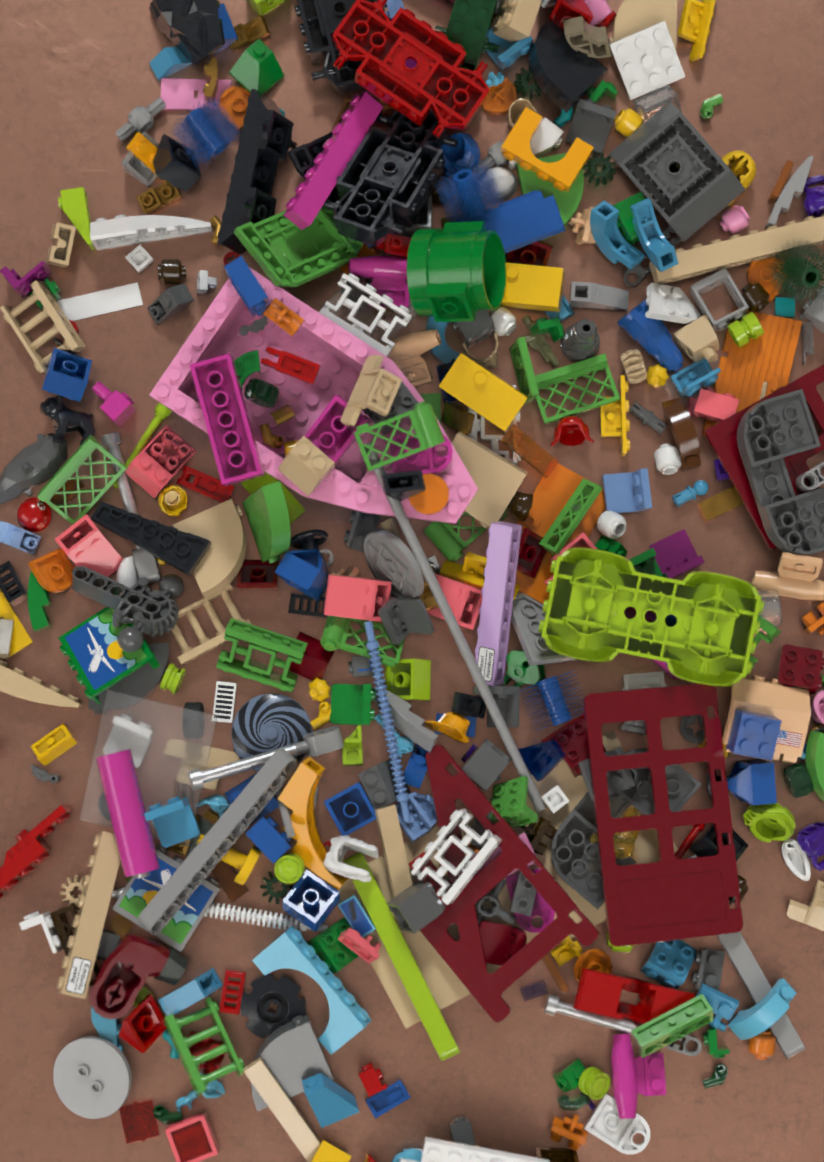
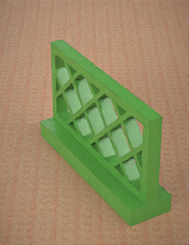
[535,353,620,424]
[37,434,127,525]

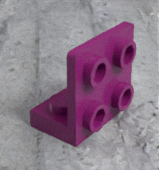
[0,261,52,298]
[649,529,705,579]

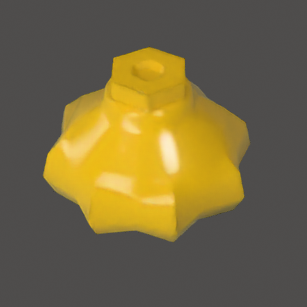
[646,364,669,388]
[308,678,331,702]

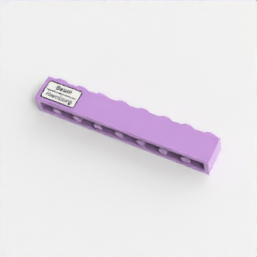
[473,521,522,686]

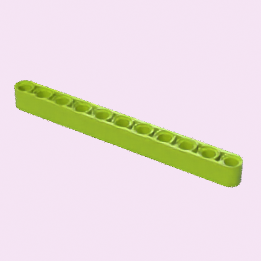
[343,852,460,1062]

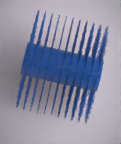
[171,97,241,167]
[435,159,504,224]
[519,670,585,731]

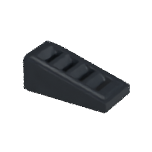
[0,561,28,607]
[288,593,328,619]

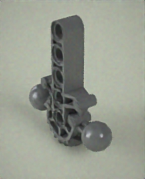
[72,566,184,652]

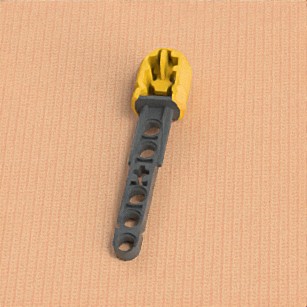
[623,150,756,288]

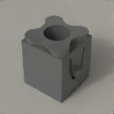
[452,310,496,348]
[462,739,512,791]
[387,881,445,934]

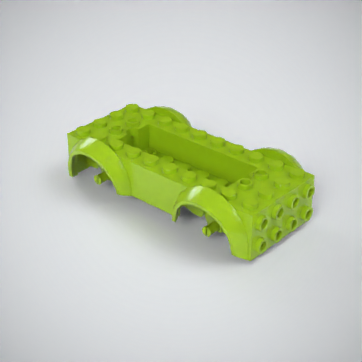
[538,547,764,686]

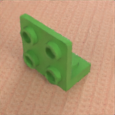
[490,776,538,829]

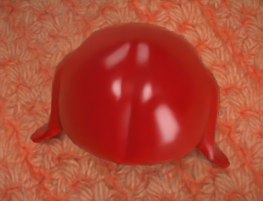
[550,416,594,446]

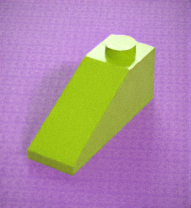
[58,187,95,250]

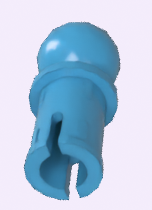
[672,480,709,507]

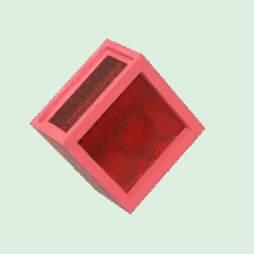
[165,1111,220,1162]

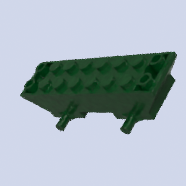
[435,0,499,71]

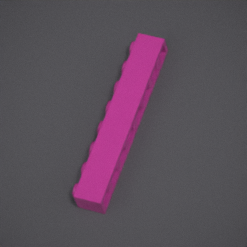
[284,91,383,230]

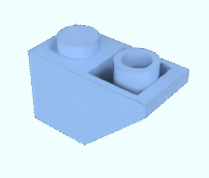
[0,521,41,555]

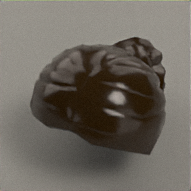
[508,491,533,522]

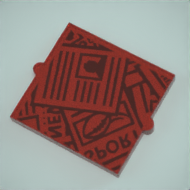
[119,1100,160,1143]

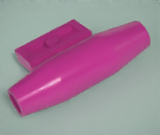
[349,255,409,308]
[611,1034,667,1119]

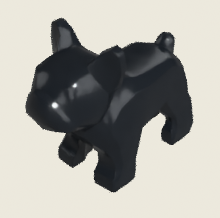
[40,395,95,446]

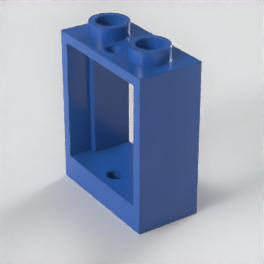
[224,256,270,317]

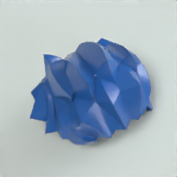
[440,132,480,176]

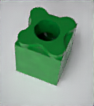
[613,191,645,246]

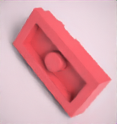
[338,928,381,963]

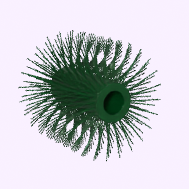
[767,240,824,306]

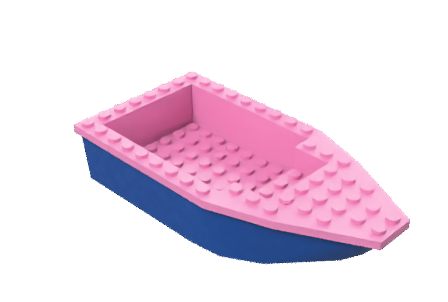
[149,267,478,524]

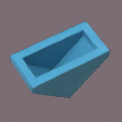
[149,47,192,81]

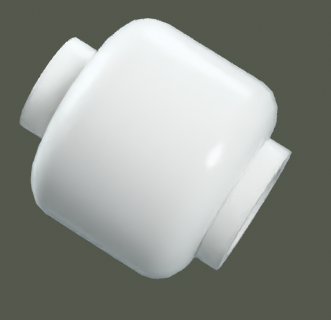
[489,307,517,336]
[654,444,682,475]
[597,511,627,539]

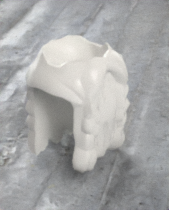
[323,835,379,882]

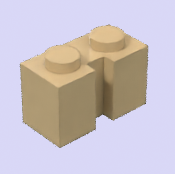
[45,222,76,268]

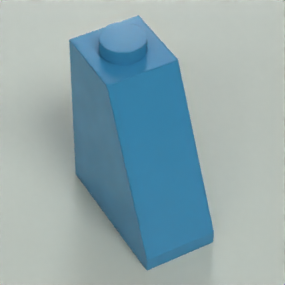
[158,968,223,1016]
[302,1073,360,1128]

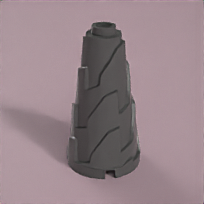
[560,319,600,362]

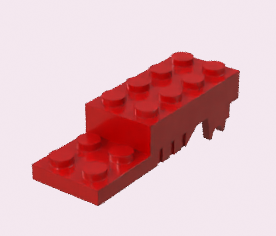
[0,804,73,899]

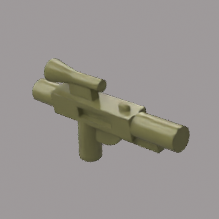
[522,315,560,368]

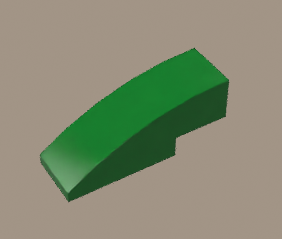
[27,570,52,632]

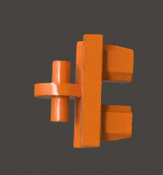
[263,298,305,337]
[801,601,824,636]
[550,1114,588,1151]

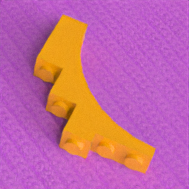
[278,756,348,890]

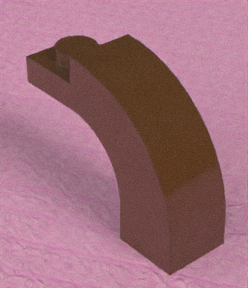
[662,397,702,471]

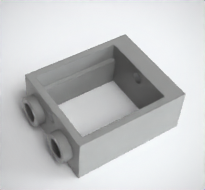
[689,268,749,331]

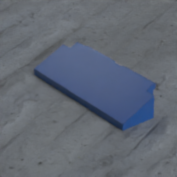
[454,190,566,253]

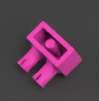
[92,381,136,427]

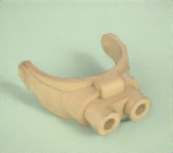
[462,332,499,369]

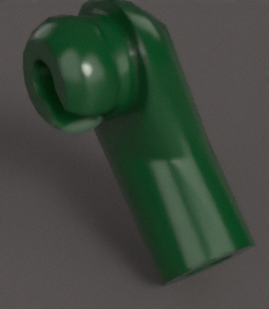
[153,1105,183,1125]

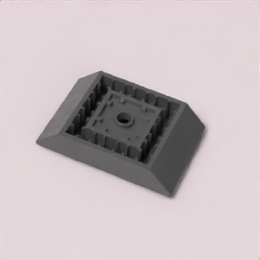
[609,101,745,242]

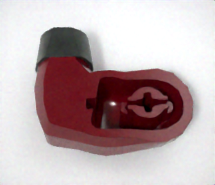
[90,934,188,1019]

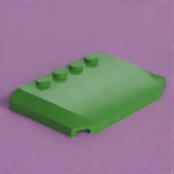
[233,206,364,287]

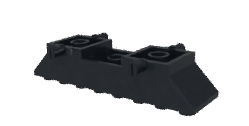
[217,89,298,254]

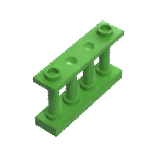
[163,997,245,1097]

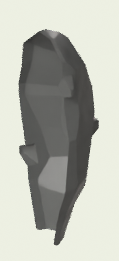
[0,433,68,505]

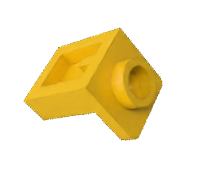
[550,936,583,967]

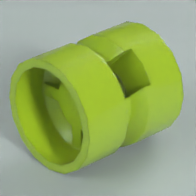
[727,312,764,348]

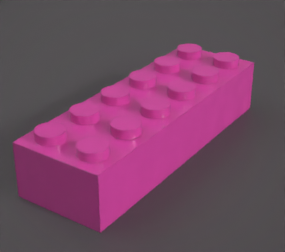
[190,354,265,486]

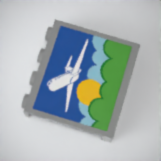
[112,844,222,952]

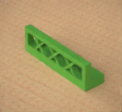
[539,478,603,555]
[631,994,713,1058]

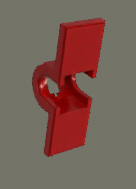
[573,968,695,1025]

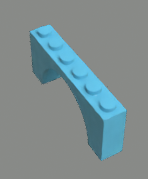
[252,926,371,1055]

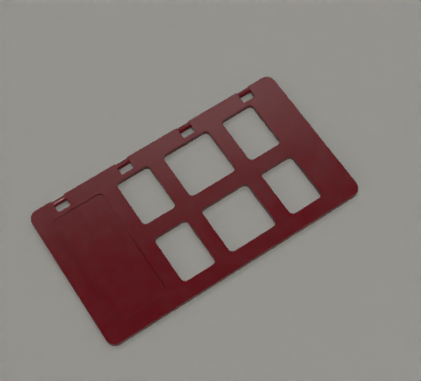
[583,684,743,947]

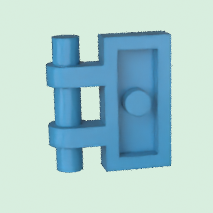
[694,983,739,1032]

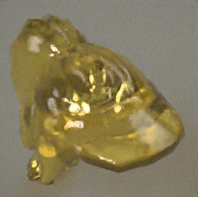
[590,808,639,859]

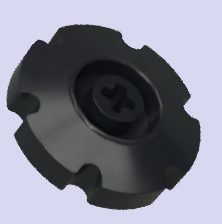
[240,973,306,1039]

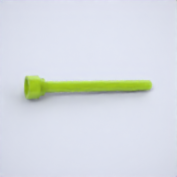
[113,403,172,488]

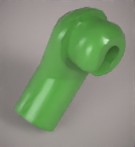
[700,94,723,119]

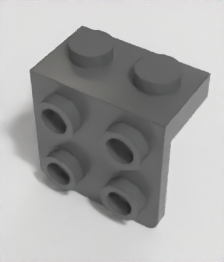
[566,99,617,154]
[362,382,418,435]
[378,597,435,645]

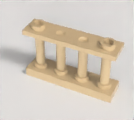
[0,280,86,374]
[171,584,252,665]

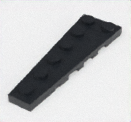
[91,502,212,576]

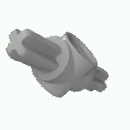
[116,98,166,141]
[475,141,509,174]

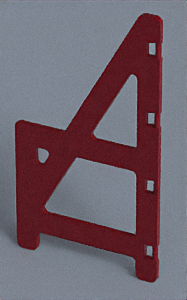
[420,744,599,1022]

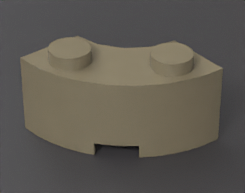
[563,16,611,58]

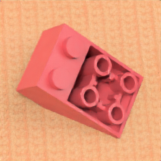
[124,425,196,498]
[55,514,123,578]
[417,574,482,630]
[323,575,392,621]

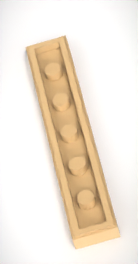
[374,804,412,929]
[243,1057,321,1162]

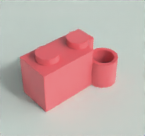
[686,388,739,423]

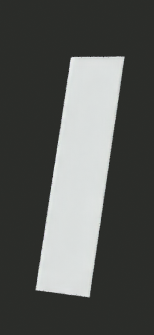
[57,282,143,321]

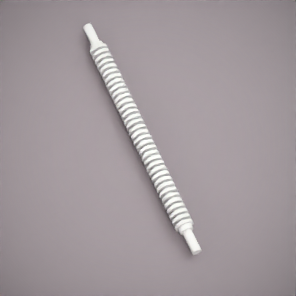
[111,887,328,933]

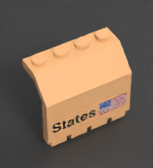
[723,675,811,764]

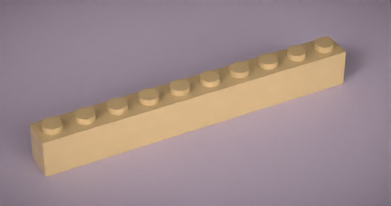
[649,214,824,284]

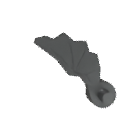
[239,315,268,336]
[31,764,61,783]

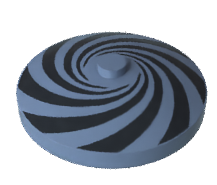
[232,693,312,772]

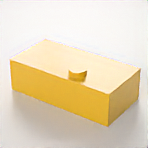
[500,263,565,312]
[439,352,528,431]

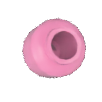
[720,205,750,234]

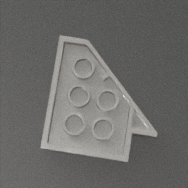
[511,593,578,666]

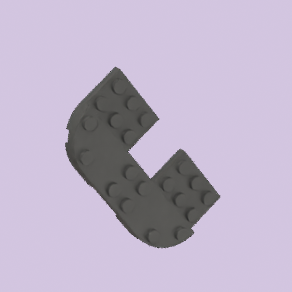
[737,389,824,556]
[551,748,701,909]

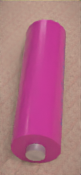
[96,749,160,879]

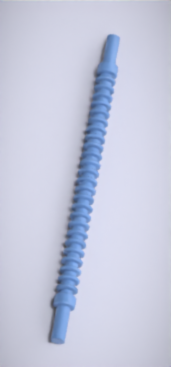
[364,621,411,822]

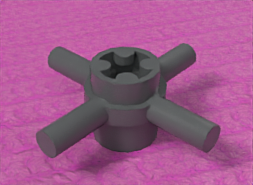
[476,879,516,926]

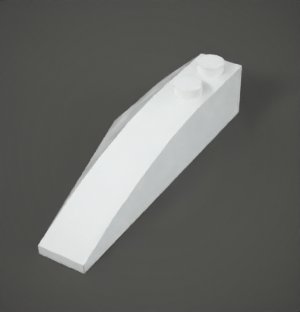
[90,215,213,250]

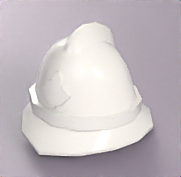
[477,166,519,202]

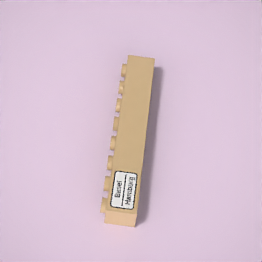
[56,831,120,999]

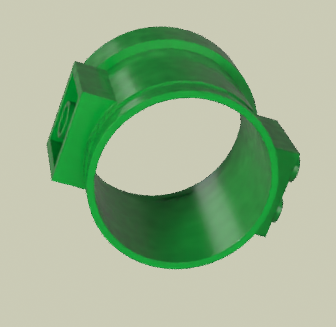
[407,221,506,322]

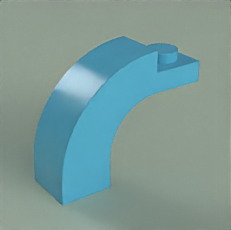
[728,978,797,1040]

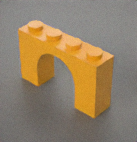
[501,107,594,192]

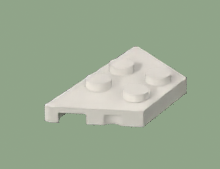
[645,283,702,324]

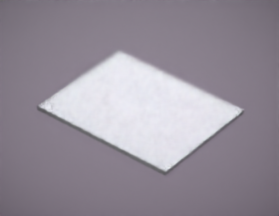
[80,690,217,846]

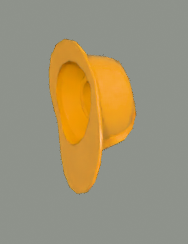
[424,712,470,743]

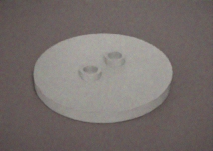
[364,529,424,599]
[53,1036,132,1119]

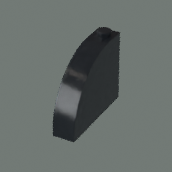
[529,19,608,113]

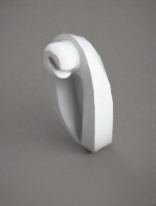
[116,556,138,588]
[781,839,811,881]

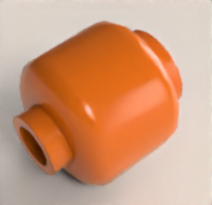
[748,1029,776,1060]

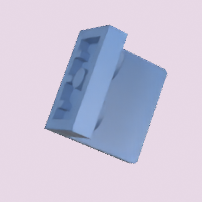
[602,468,652,513]

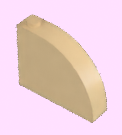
[609,0,677,56]
[452,432,528,530]
[173,499,247,599]

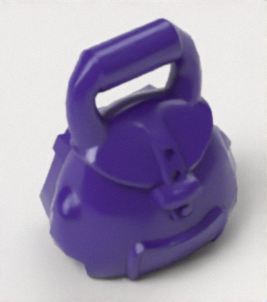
[803,174,824,217]
[797,822,824,871]

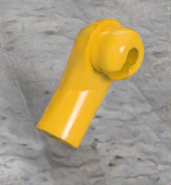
[310,701,331,730]

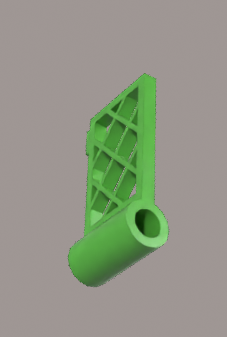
[354,401,445,471]
[423,508,509,562]
[321,615,405,667]

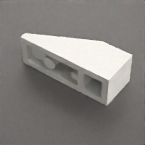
[508,117,564,170]

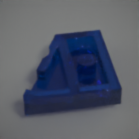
[518,740,566,782]

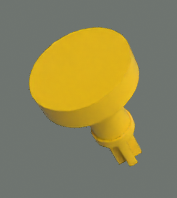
[196,834,261,886]

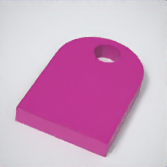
[388,434,452,475]
[505,868,555,933]

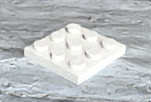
[609,21,685,100]

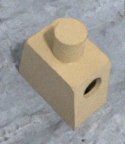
[673,315,719,363]

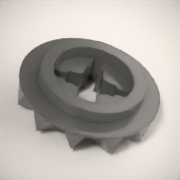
[680,715,710,743]

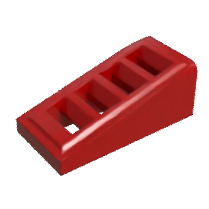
[219,970,246,1015]

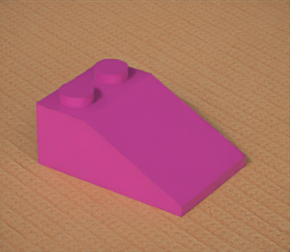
[305,395,371,464]

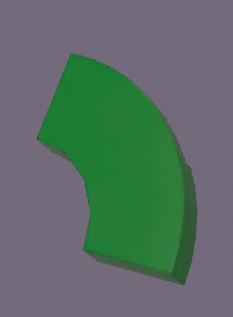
[234,350,261,389]

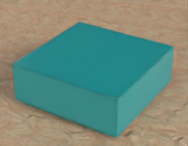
[774,297,795,319]

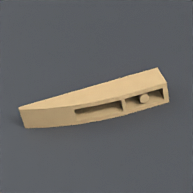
[0,659,82,708]

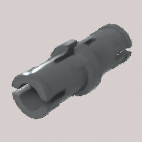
[629,401,668,434]

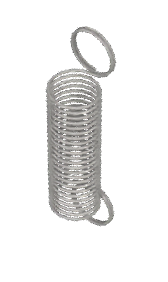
[800,313,814,364]

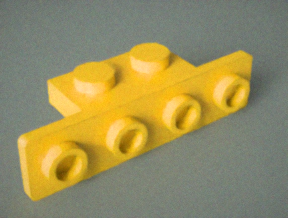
[677,0,716,62]
[600,375,630,456]
[439,551,520,600]

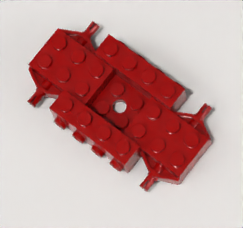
[332,0,490,138]

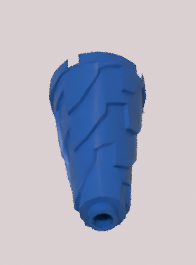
[617,298,684,373]

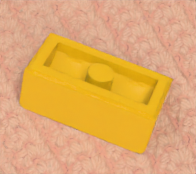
[31,723,77,766]

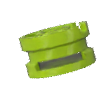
[160,663,186,695]
[274,853,305,884]
[578,1067,610,1100]

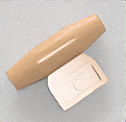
[381,329,441,387]
[752,552,824,601]

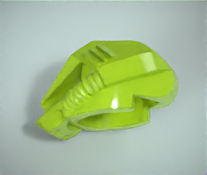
[743,803,795,842]

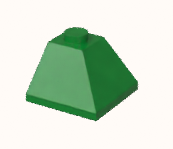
[229,39,284,94]

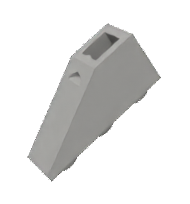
[569,281,629,311]

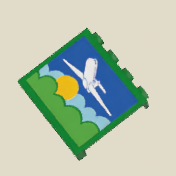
[59,607,160,705]

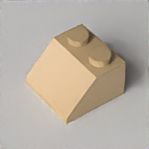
[278,436,336,497]

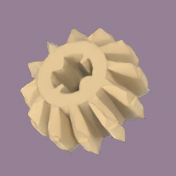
[621,349,647,384]
[60,875,85,910]

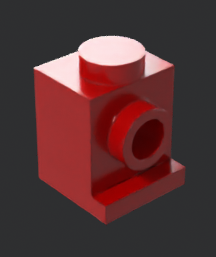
[359,1062,388,1097]

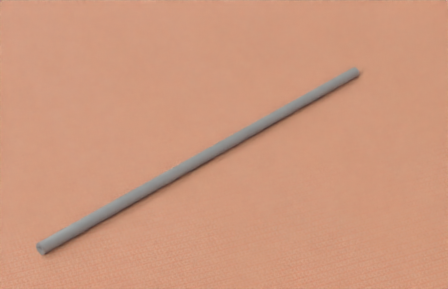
[364,442,546,812]

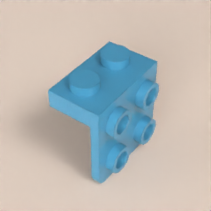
[486,28,533,71]
[670,358,721,398]
[144,796,200,848]
[640,939,697,989]

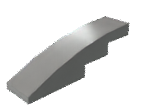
[765,156,813,228]
[374,689,438,752]

